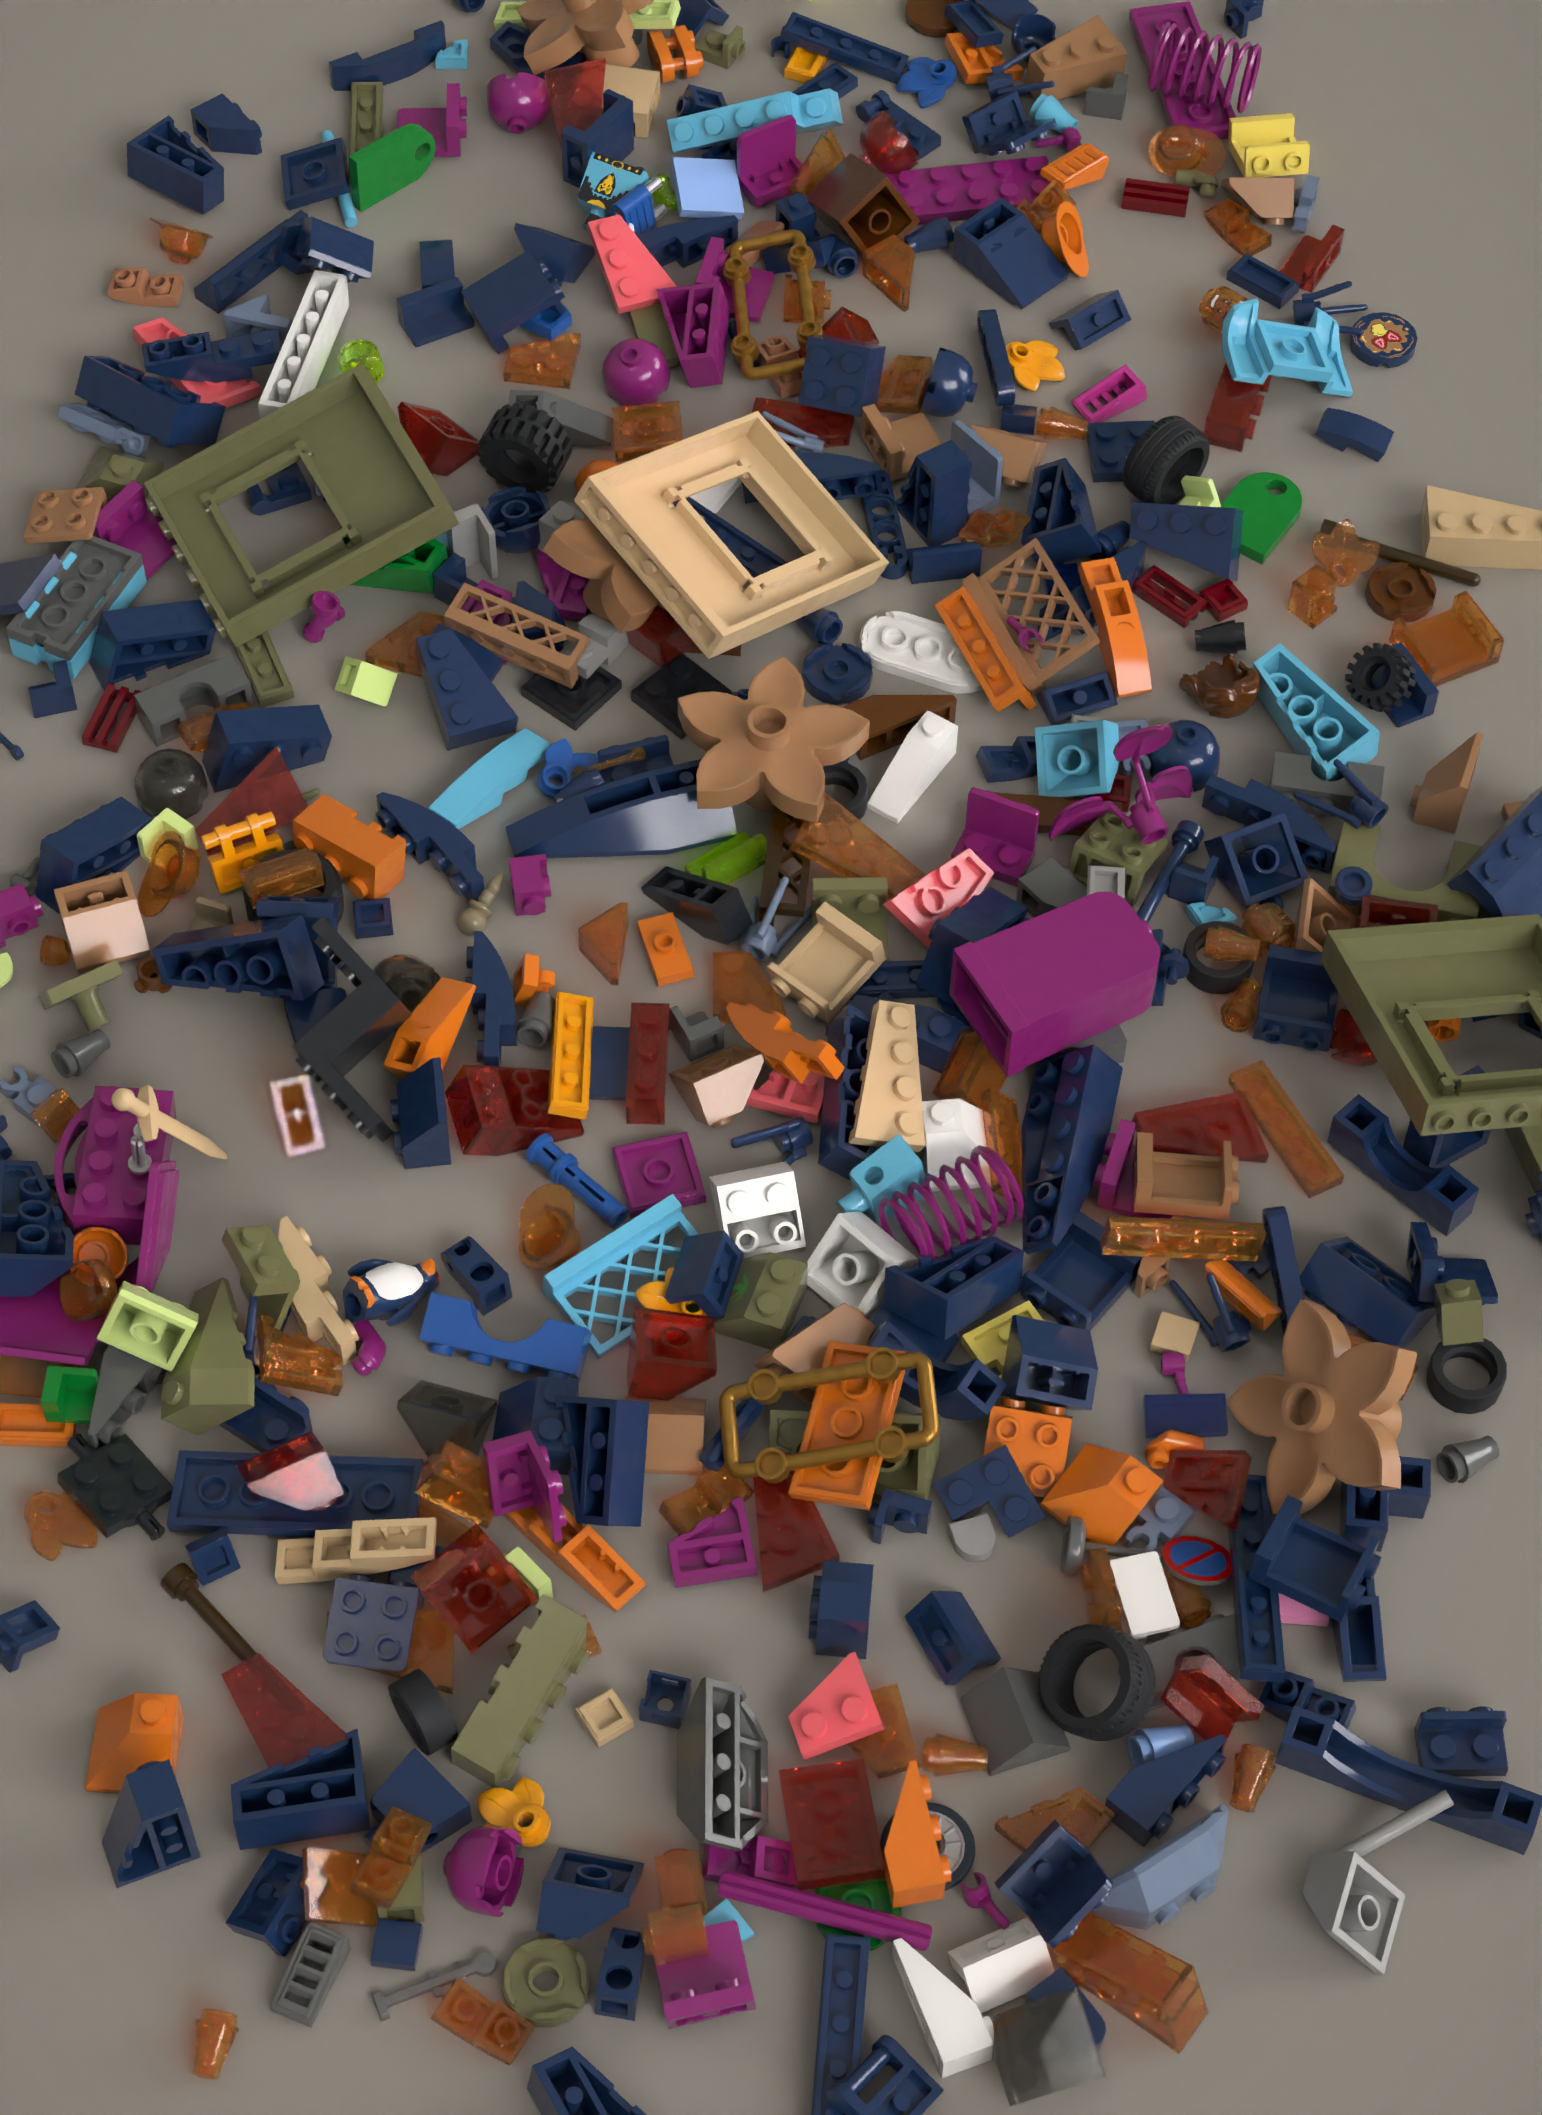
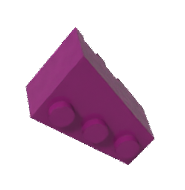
[656,282,730,388]

